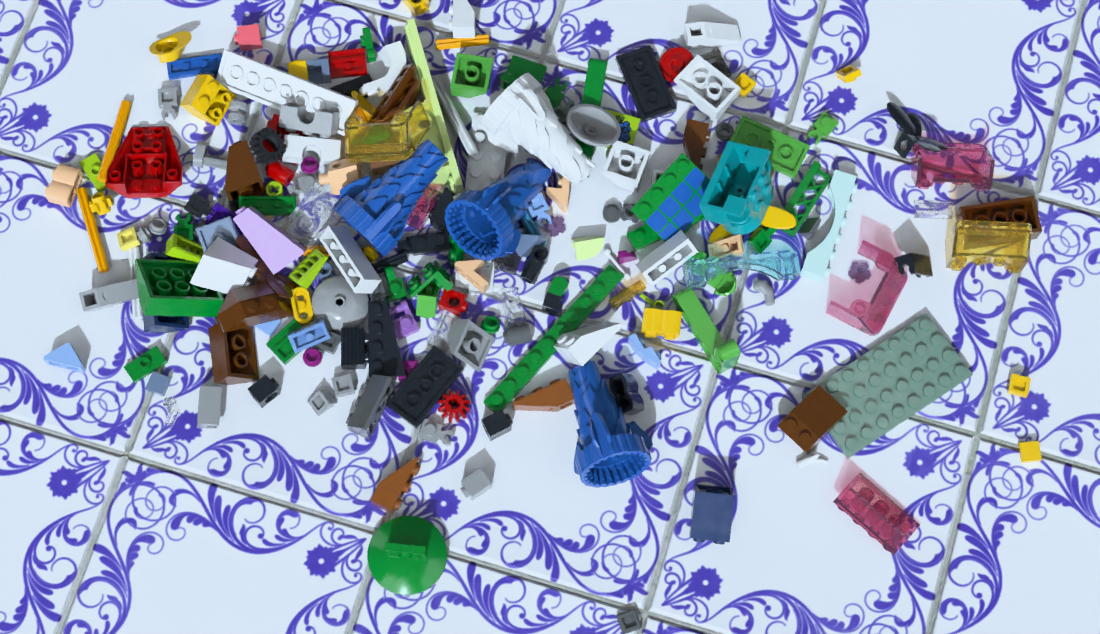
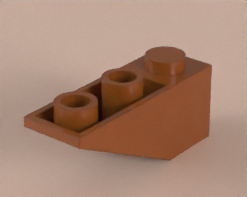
[512,378,575,412]
[370,457,421,514]

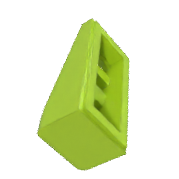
[165,233,204,263]
[288,248,328,289]

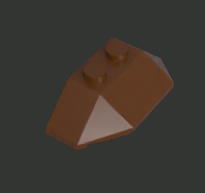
[366,63,420,126]
[216,282,294,333]

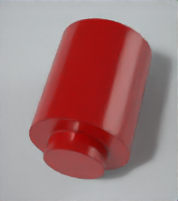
[265,160,295,186]

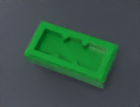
[124,346,168,383]

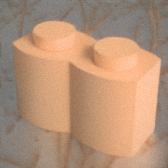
[45,164,83,208]

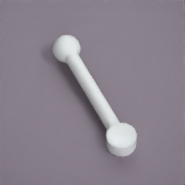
[603,248,630,281]

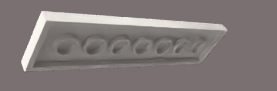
[216,49,359,136]

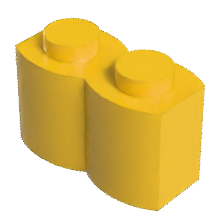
[641,308,682,340]

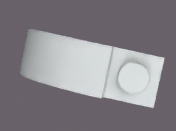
[359,41,406,98]

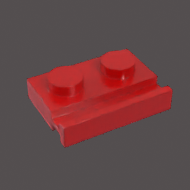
[328,48,367,79]

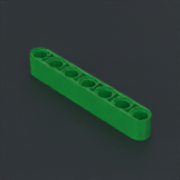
[576,58,608,178]

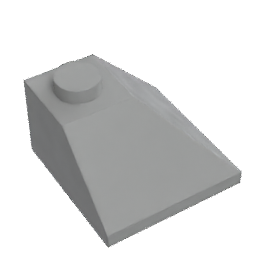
[447,319,495,372]

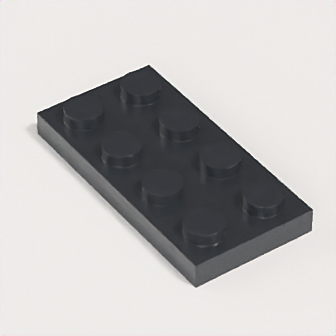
[615,45,677,123]
[386,346,465,429]

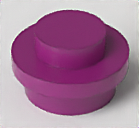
[300,157,319,174]
[303,348,322,367]

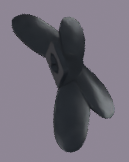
[887,102,948,158]

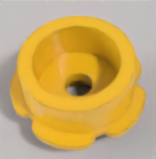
[362,246,378,263]

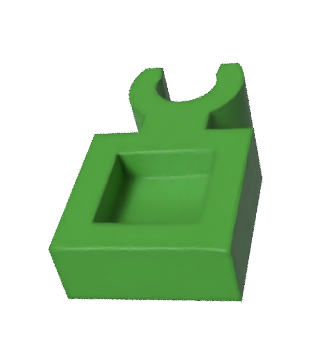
[807,111,839,145]

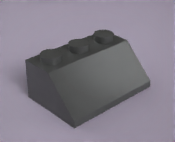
[346,374,395,440]

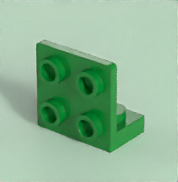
[500,55,547,89]
[407,260,453,298]

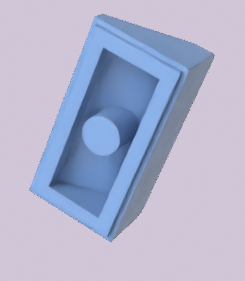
[287,318,331,353]

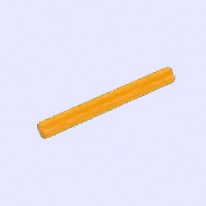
[97,100,132,183]
[76,187,110,274]

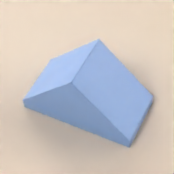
[43,342,86,373]

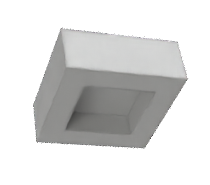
[331,373,355,398]

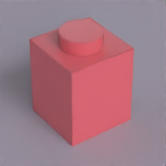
[234,24,263,51]

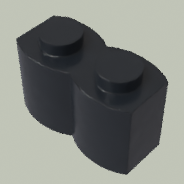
[609,373,644,415]

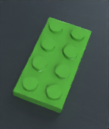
[730,115,810,179]

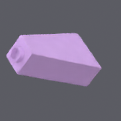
[233,206,307,275]

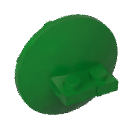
[367,516,447,596]

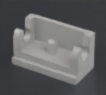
[197,386,222,429]

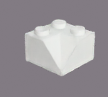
[602,140,650,193]

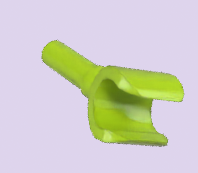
[639,293,665,309]

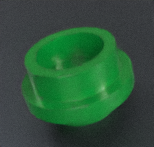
[481,316,500,334]

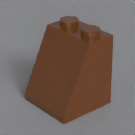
[225,140,266,201]

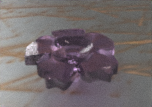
[543,215,566,237]
[848,261,871,284]

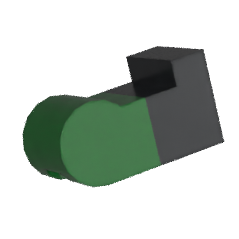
[542,276,568,317]

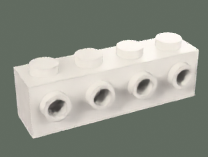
[320,225,381,294]

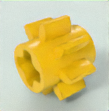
[89,192,113,215]

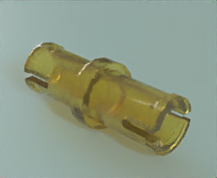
[608,279,646,310]

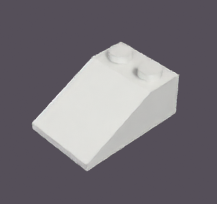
[674,55,740,122]
[554,321,622,366]

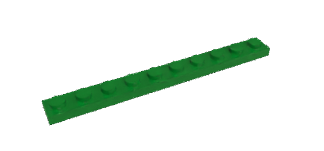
[483,264,624,413]

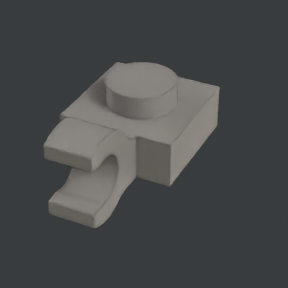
[287,173,322,197]

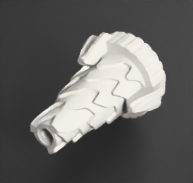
[481,73,596,185]

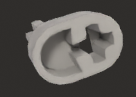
[193,141,227,170]

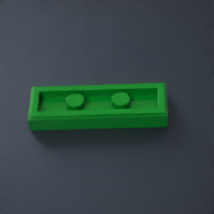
[238,196,297,216]

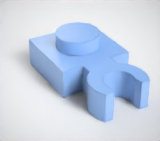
[528,193,552,228]

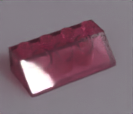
[833,473,920,555]

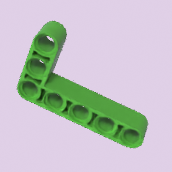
[672,287,741,374]

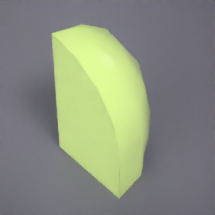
[571,236,604,261]

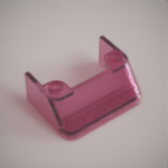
[826,240,908,336]

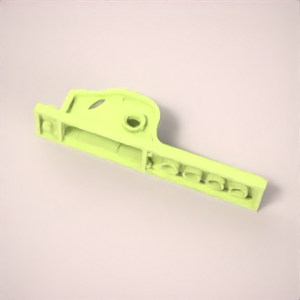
[397,18,463,194]

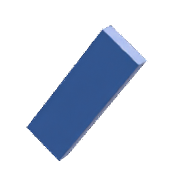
[167,53,222,80]

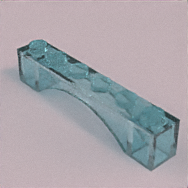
[682,250,801,289]

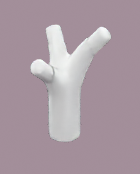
[796,448,828,469]

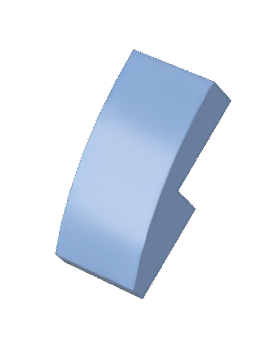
[628,333,662,369]

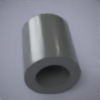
[503,323,532,346]

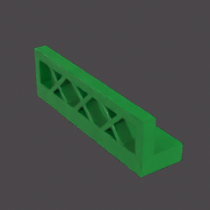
[780,161,832,238]

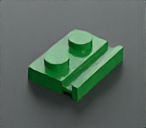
[266,319,302,365]

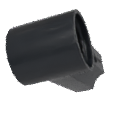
[520,245,548,285]

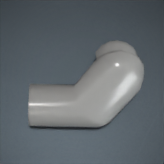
[753,280,775,306]

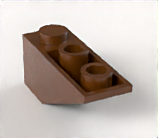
[682,119,711,171]

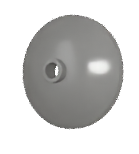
[566,104,621,147]
[311,276,369,333]

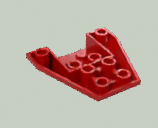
[105,126,183,198]

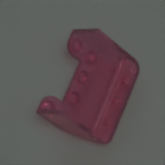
[911,142,995,192]

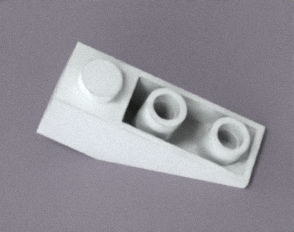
[449,0,476,38]
[684,21,741,50]

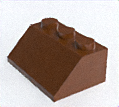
[208,323,259,385]

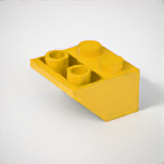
[180,74,235,126]

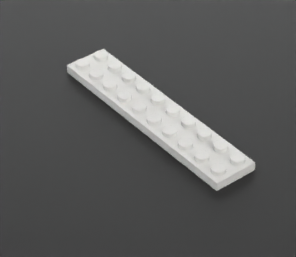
[454,112,507,292]

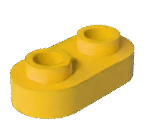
[290,287,314,325]

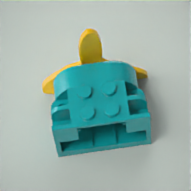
[699,141,797,244]

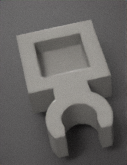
[158,87,178,120]
[418,419,455,446]

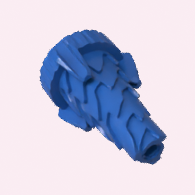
[333,139,449,257]
[445,159,551,261]
[568,360,653,488]

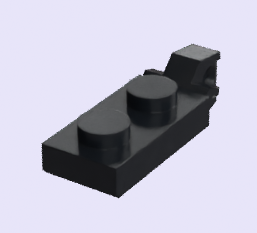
[397,231,450,256]

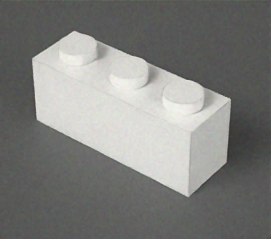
[635,230,698,286]

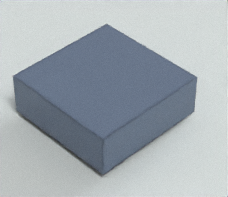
[145,371,172,397]

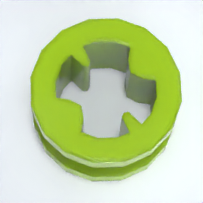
[266,181,284,196]

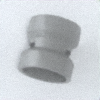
[227,101,248,125]

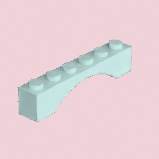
[800,169,858,283]

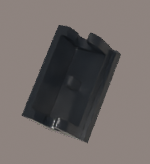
[895,253,933,278]

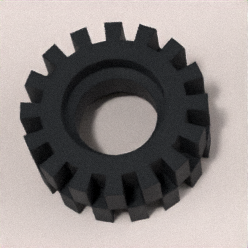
[249,127,287,165]

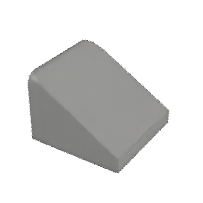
[307,388,337,416]

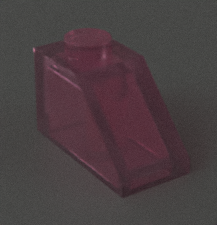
[407,186,440,231]

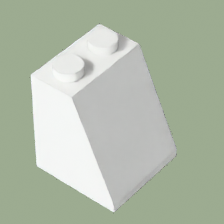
[190,237,258,294]

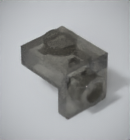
[492,253,522,275]

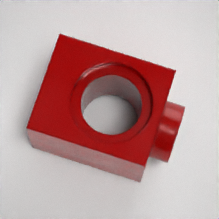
[438,288,469,318]

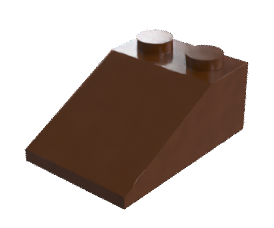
[777,385,848,454]

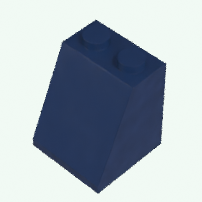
[689,484,735,545]

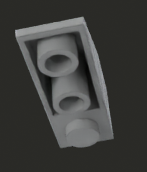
[79,279,139,312]

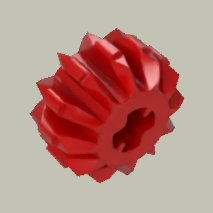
[438,390,471,423]

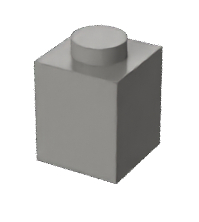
[460,468,492,501]

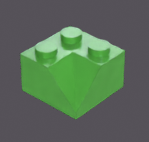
[450,53,494,98]

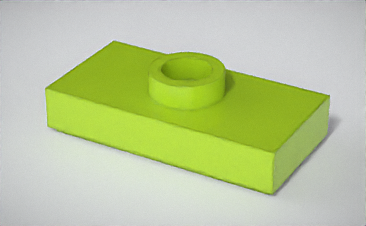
[79,153,107,193]

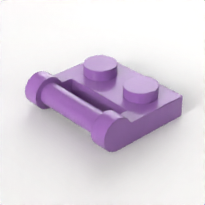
[391,300,419,340]

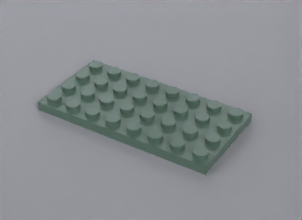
[802,313,973,459]

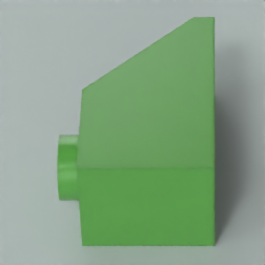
[416,280,440,318]

